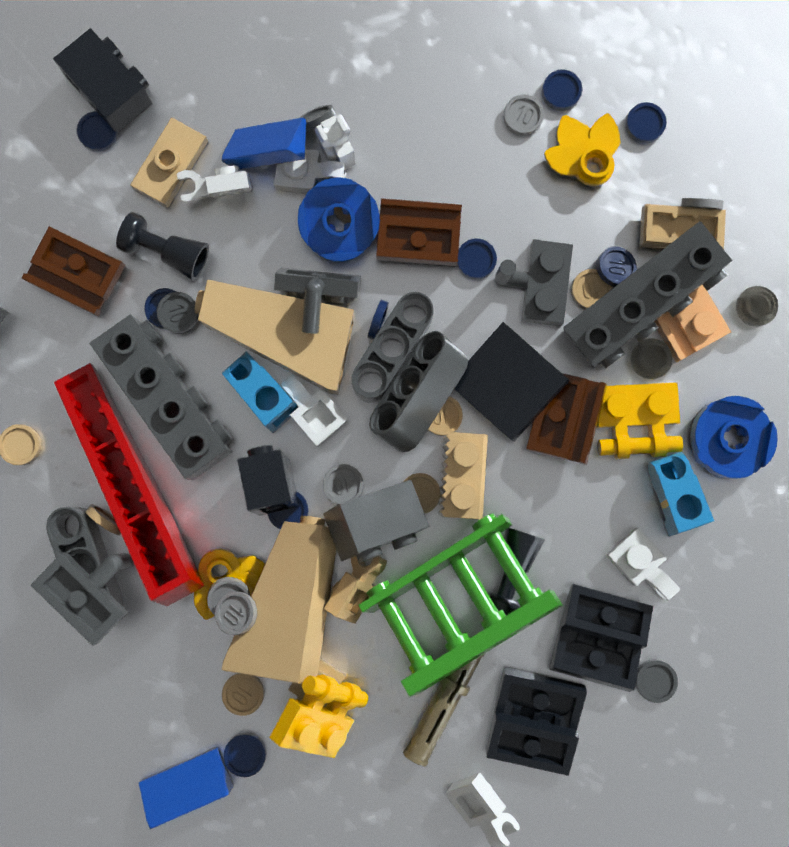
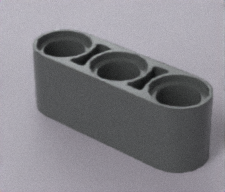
[351,292,434,402]
[369,331,468,452]
[46,507,123,606]

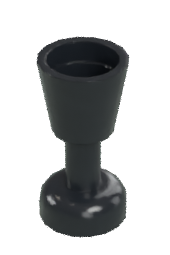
[116,212,209,281]
[488,528,545,616]

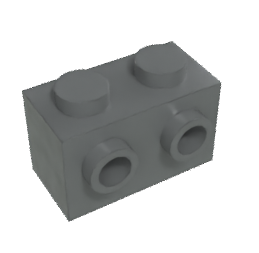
[323,480,430,564]

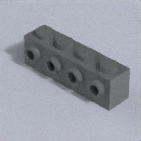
[563,221,733,369]
[89,314,233,480]

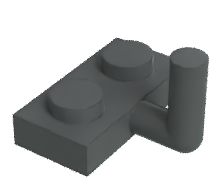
[495,239,573,326]
[274,268,361,334]
[30,552,133,646]

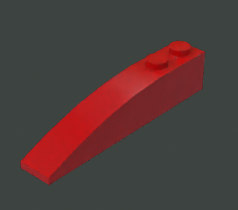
[54,363,204,606]

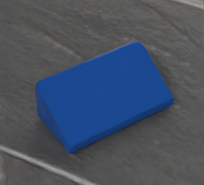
[222,117,306,170]
[139,747,233,829]

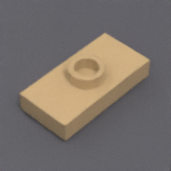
[130,117,208,208]
[640,204,726,249]

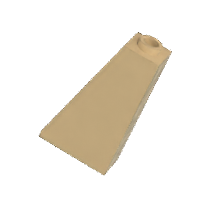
[195,279,355,395]
[222,516,336,683]

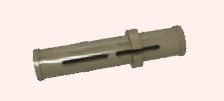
[403,654,485,767]

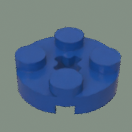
[298,177,380,261]
[690,396,778,479]

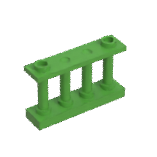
[358,513,563,697]

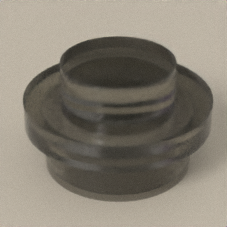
[736,286,778,327]
[631,338,673,379]

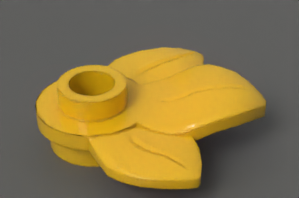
[544,113,620,186]
[194,548,265,620]

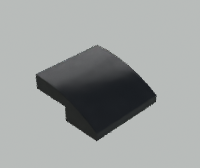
[454,322,570,442]
[550,584,653,692]
[486,667,587,776]

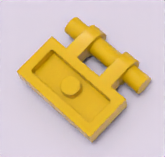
[596,382,683,459]
[269,674,368,758]

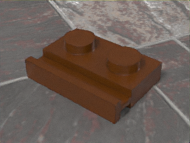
[376,198,462,266]
[21,226,126,317]
[526,373,607,465]

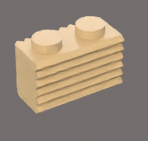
[438,432,488,519]

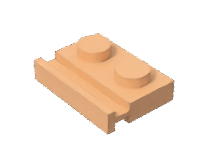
[655,285,731,363]

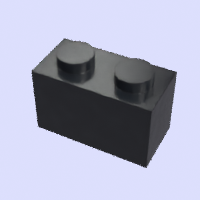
[53,28,152,132]
[237,445,300,516]

